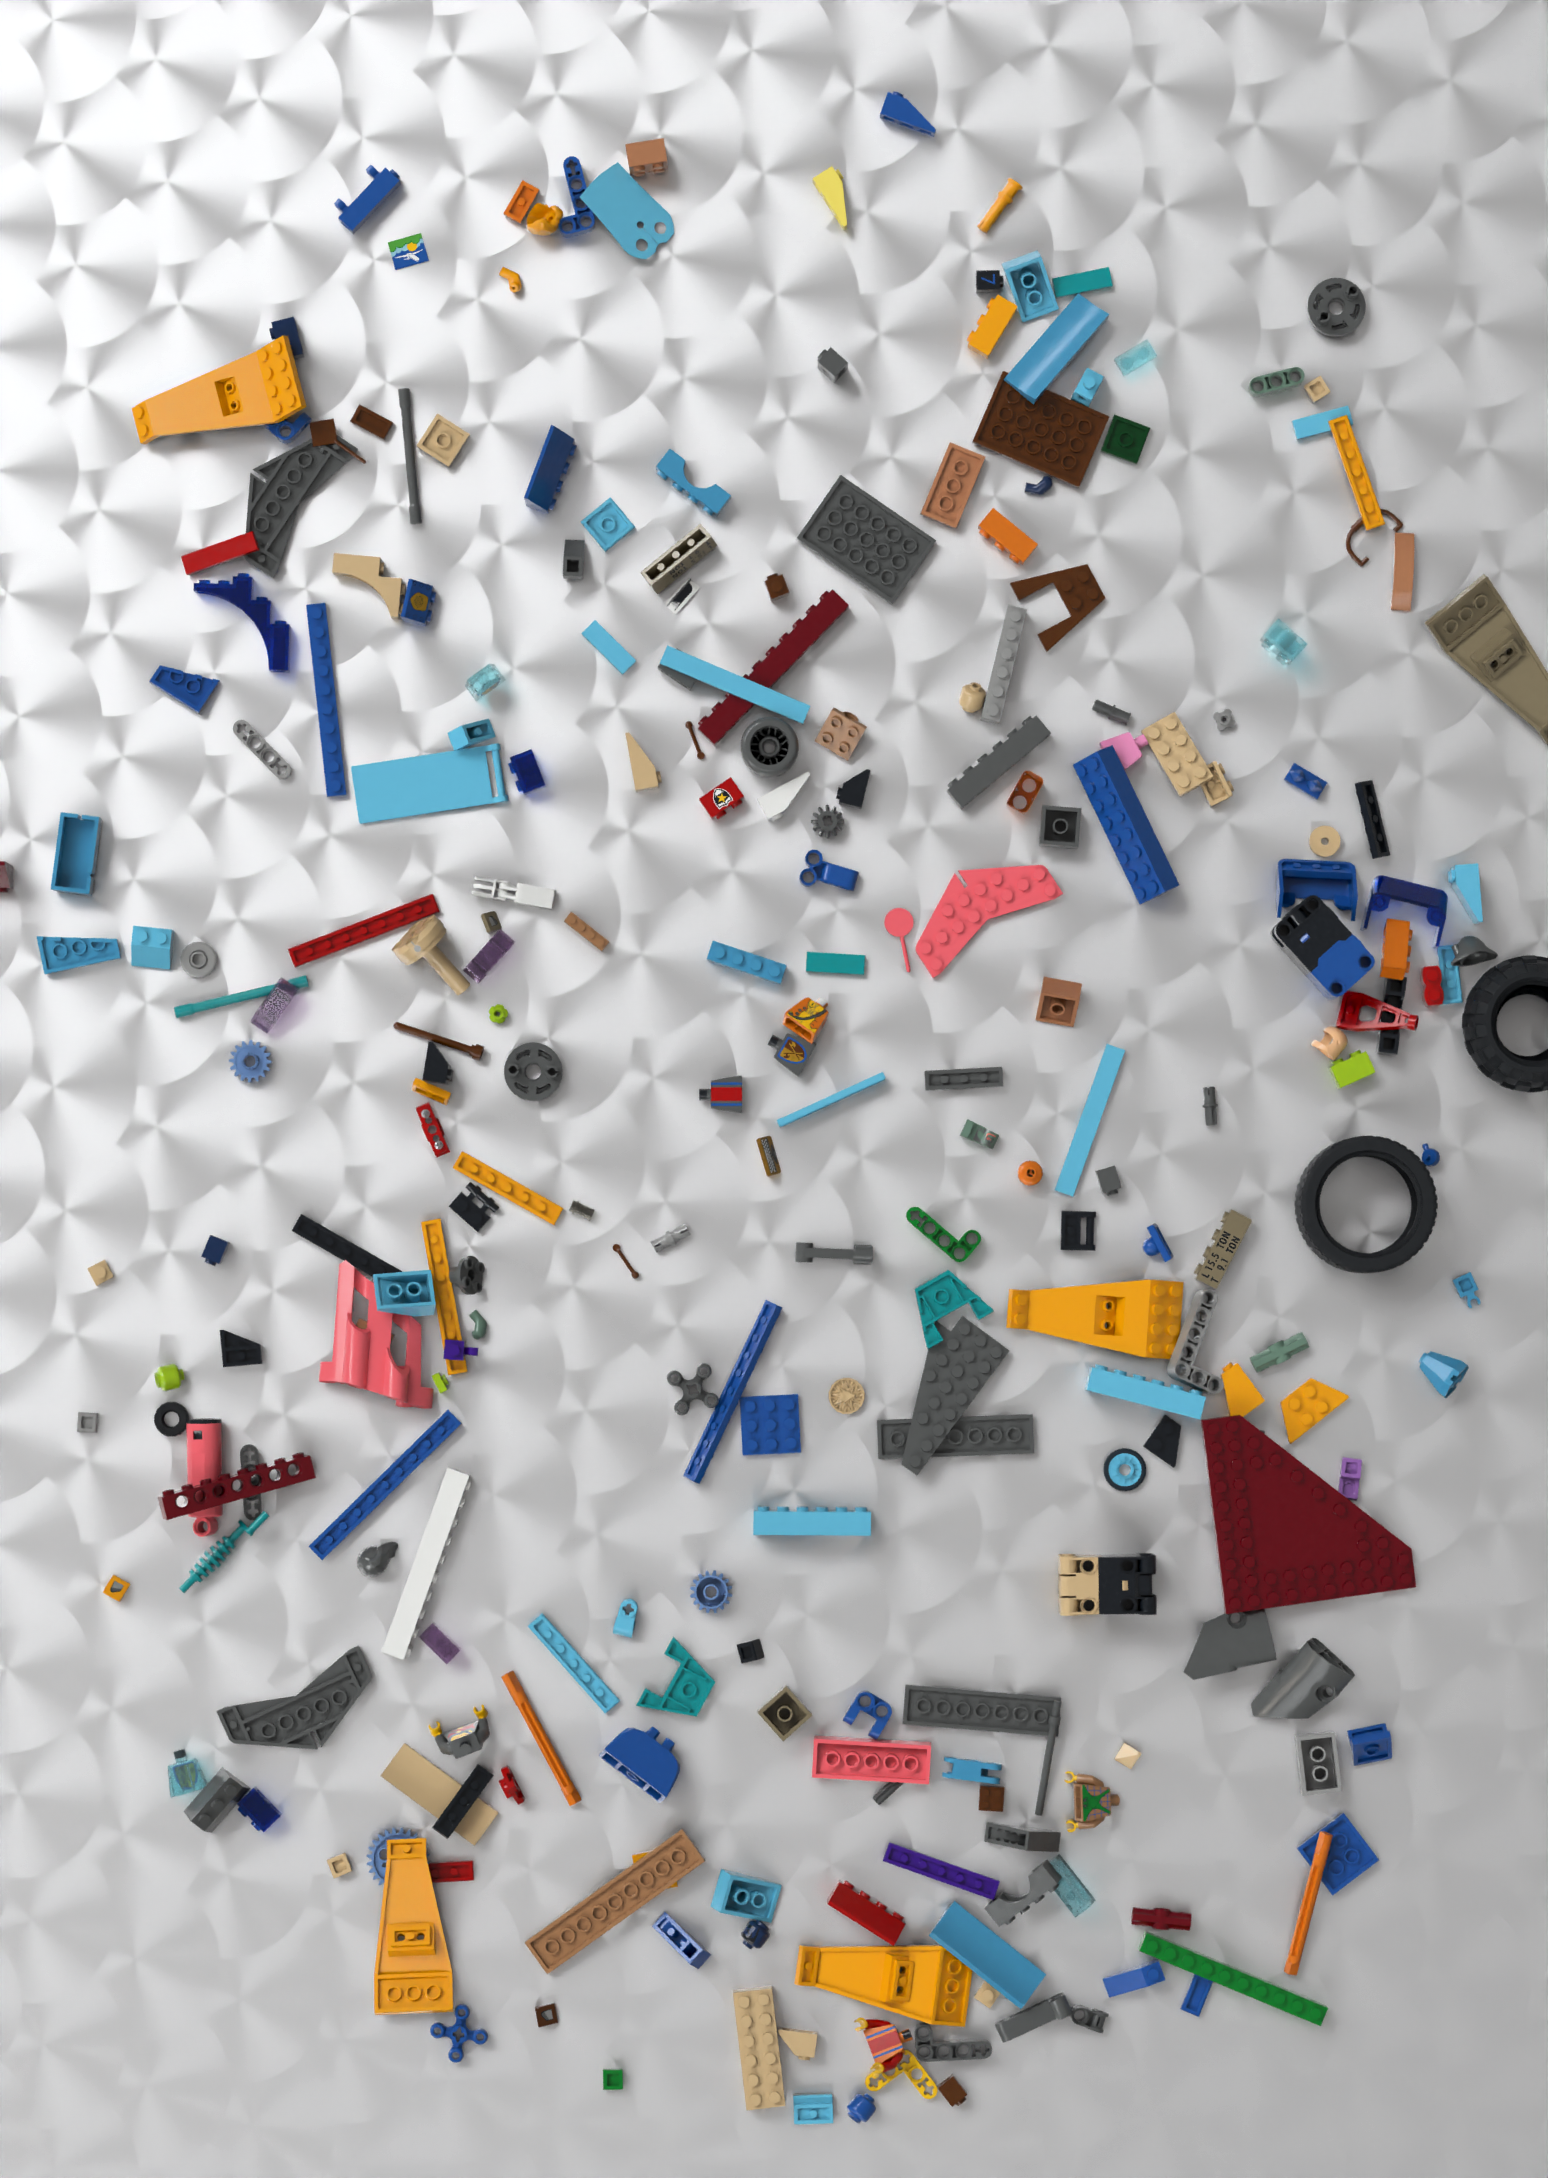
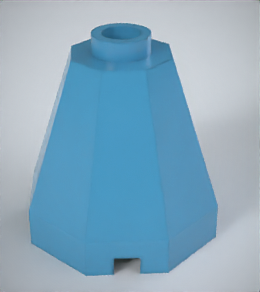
[1419,1351,1469,1398]

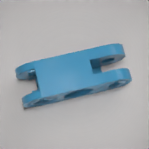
[942,1757,1002,1784]

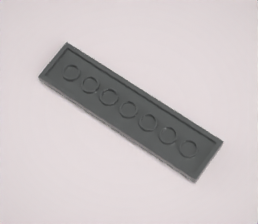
[877,1414,1034,1459]
[902,1684,1061,1737]

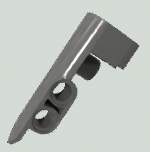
[1184,1609,1277,1680]

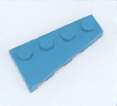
[36,936,121,975]

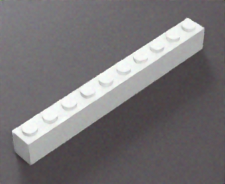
[382,1467,472,1660]

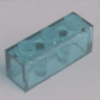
[1049,1854,1096,1918]

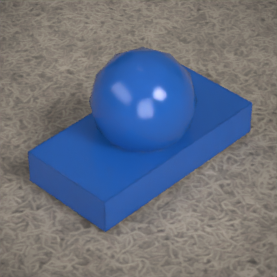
[1142,1223,1173,1262]

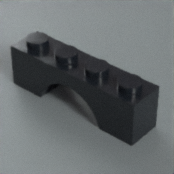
[1376,977,1407,1055]

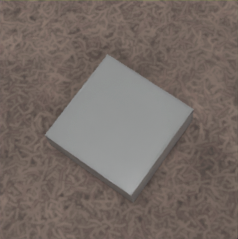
[77,1412,98,1433]

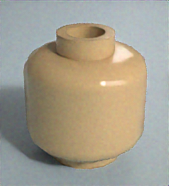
[959,682,986,713]

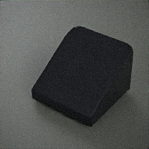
[737,1639,764,1663]

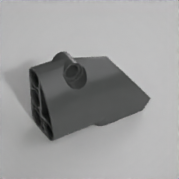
[1251,1638,1355,1719]

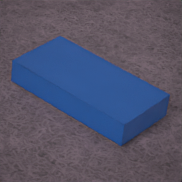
[1180,1974,1213,2017]

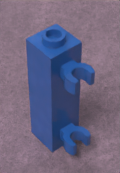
[334,165,401,235]

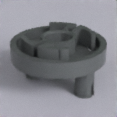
[1307,278,1366,337]
[504,1042,563,1101]

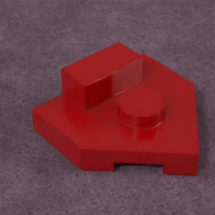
[498,1765,525,1805]

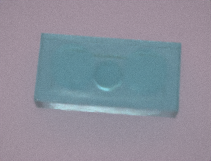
[1114,339,1157,376]

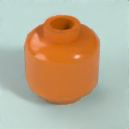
[1017,1161,1043,1186]

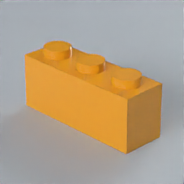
[967,295,1018,359]

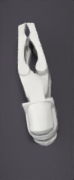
[472,876,556,909]

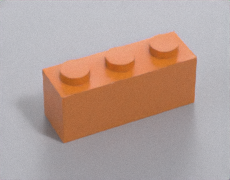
[978,508,1038,565]
[1380,918,1413,980]

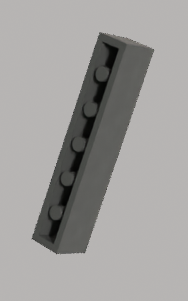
[947,715,1051,809]

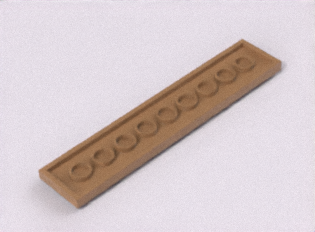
[524,1828,705,1974]

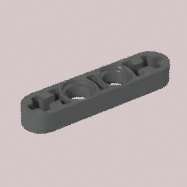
[240,1444,262,1520]

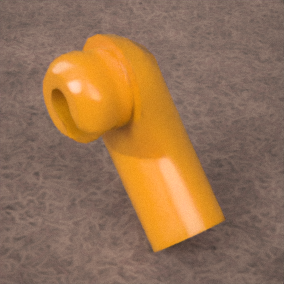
[499,267,522,293]

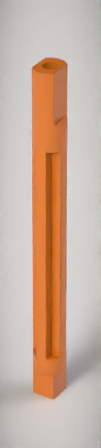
[501,1670,582,1806]
[1284,1831,1333,1975]

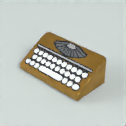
[756,1136,781,1176]

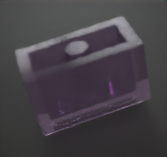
[419,1622,461,1664]

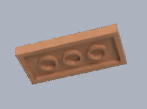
[920,442,985,529]

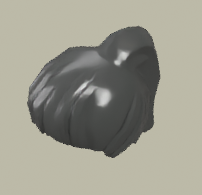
[357,1542,398,1577]

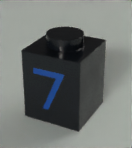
[976,270,1004,293]

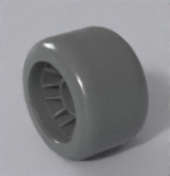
[740,717,799,777]

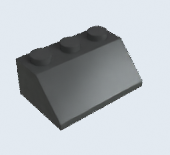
[184,1767,250,1833]

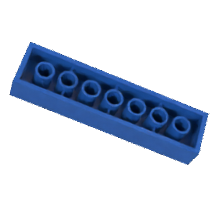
[1073,745,1179,904]

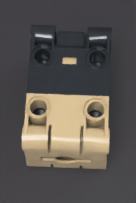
[1058,1553,1157,1616]

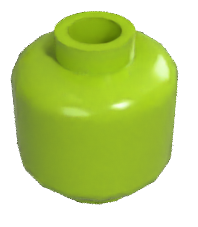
[154,1364,184,1391]

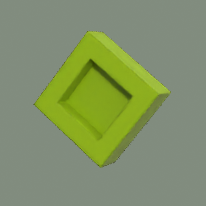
[432,1372,449,1393]

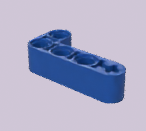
[559,156,595,238]

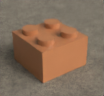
[625,138,668,177]

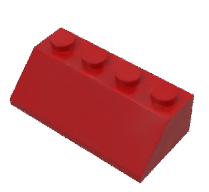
[827,1880,906,1946]

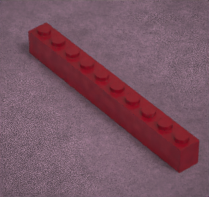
[698,589,849,746]

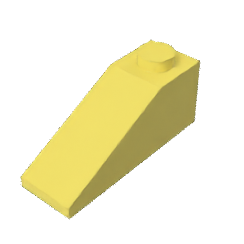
[812,166,847,230]

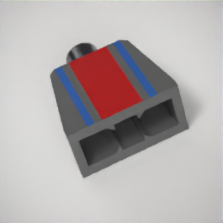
[699,1076,742,1113]

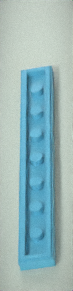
[660,645,810,724]
[1055,1044,1125,1197]

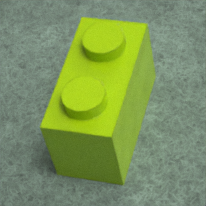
[1329,1050,1375,1089]

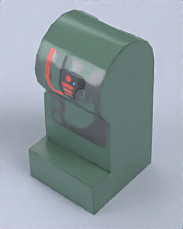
[960,1119,999,1149]

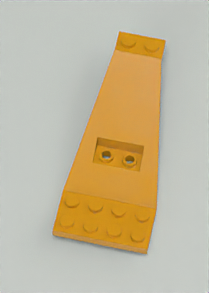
[132,335,307,444]
[794,1945,972,2027]

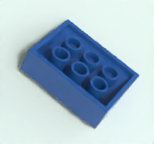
[524,425,577,514]

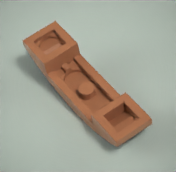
[1391,533,1414,611]

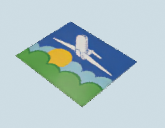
[388,233,429,270]

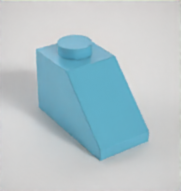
[447,719,496,751]

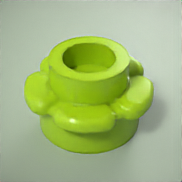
[489,1004,508,1024]

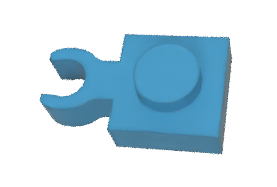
[1452,1272,1480,1308]

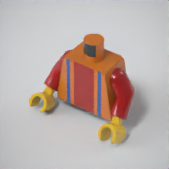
[854,2017,913,2077]

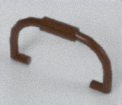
[1345,509,1403,567]

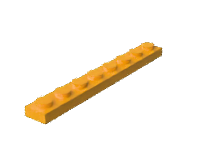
[421,1219,468,1375]

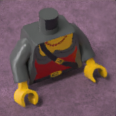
[429,1705,490,1759]

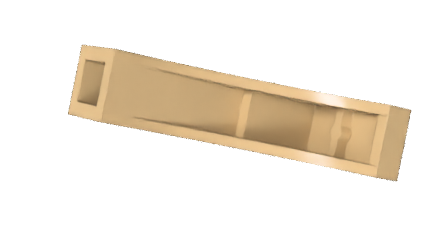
[332,553,406,619]

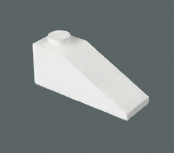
[757,771,810,822]

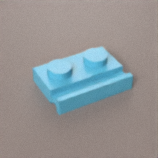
[793,2094,833,2124]

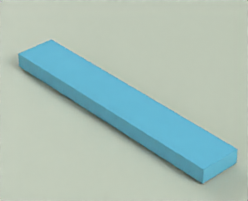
[777,1072,885,1127]
[528,1613,620,1714]

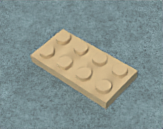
[1141,712,1214,797]

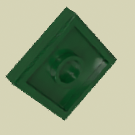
[1101,414,1150,465]

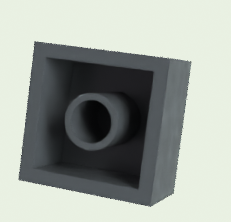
[1039,805,1081,849]

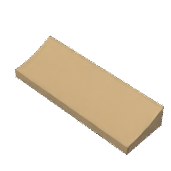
[381,1743,499,1846]

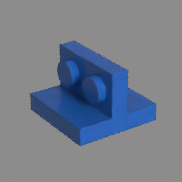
[1347,1723,1392,1766]

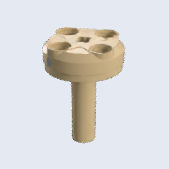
[392,915,470,995]

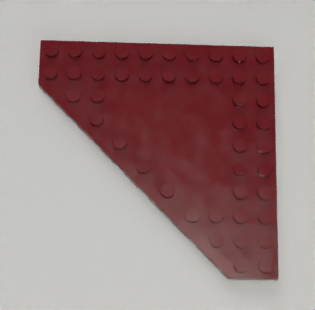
[1201,1415,1416,1614]

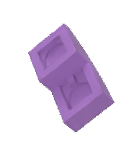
[1338,1457,1362,1501]

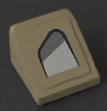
[481,911,502,934]

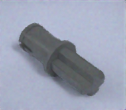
[1092,700,1131,725]
[1202,1087,1218,1126]

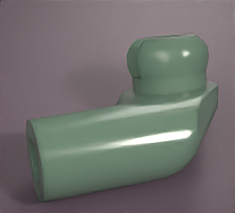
[469,1310,487,1340]

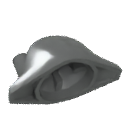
[1451,936,1498,966]

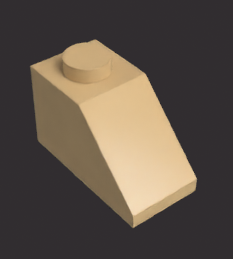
[778,2027,817,2060]

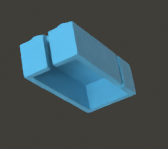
[51,812,102,896]

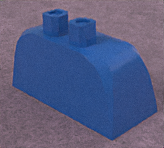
[599,1726,680,1803]

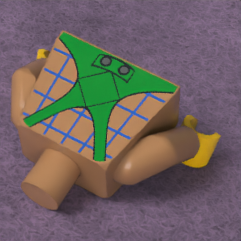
[1064,1771,1120,1832]

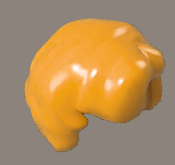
[527,203,563,236]

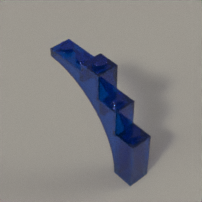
[193,573,291,673]

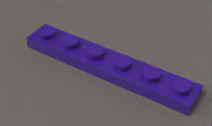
[883,1842,1000,1900]

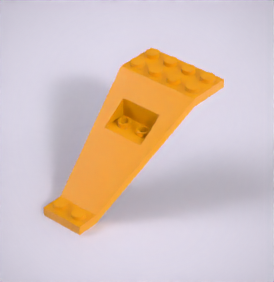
[1006,1279,1184,1359]
[374,1838,453,2015]

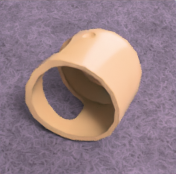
[1310,1026,1348,1061]

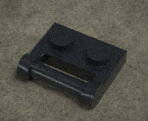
[1060,1211,1096,1251]

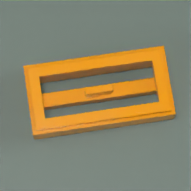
[412,1078,451,1105]

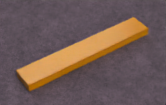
[1328,415,1385,531]
[453,1151,564,1225]

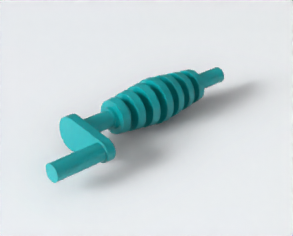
[179,1511,269,1593]

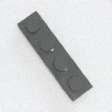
[924,1067,1003,1091]

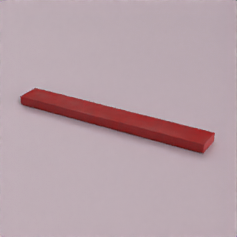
[288,894,440,968]

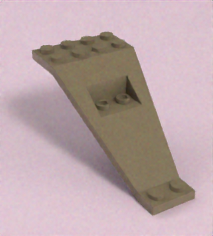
[1424,574,1548,745]

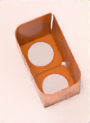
[1006,771,1043,814]

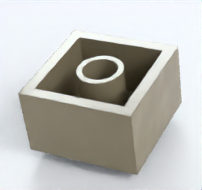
[757,1685,812,1742]

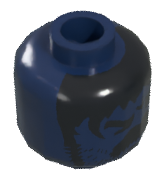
[741,1919,770,1949]

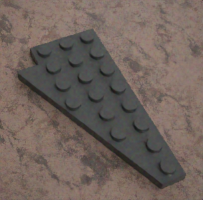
[901,1316,1010,1476]

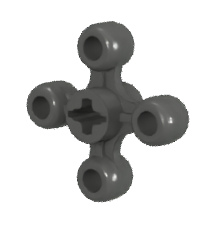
[667,1363,719,1415]

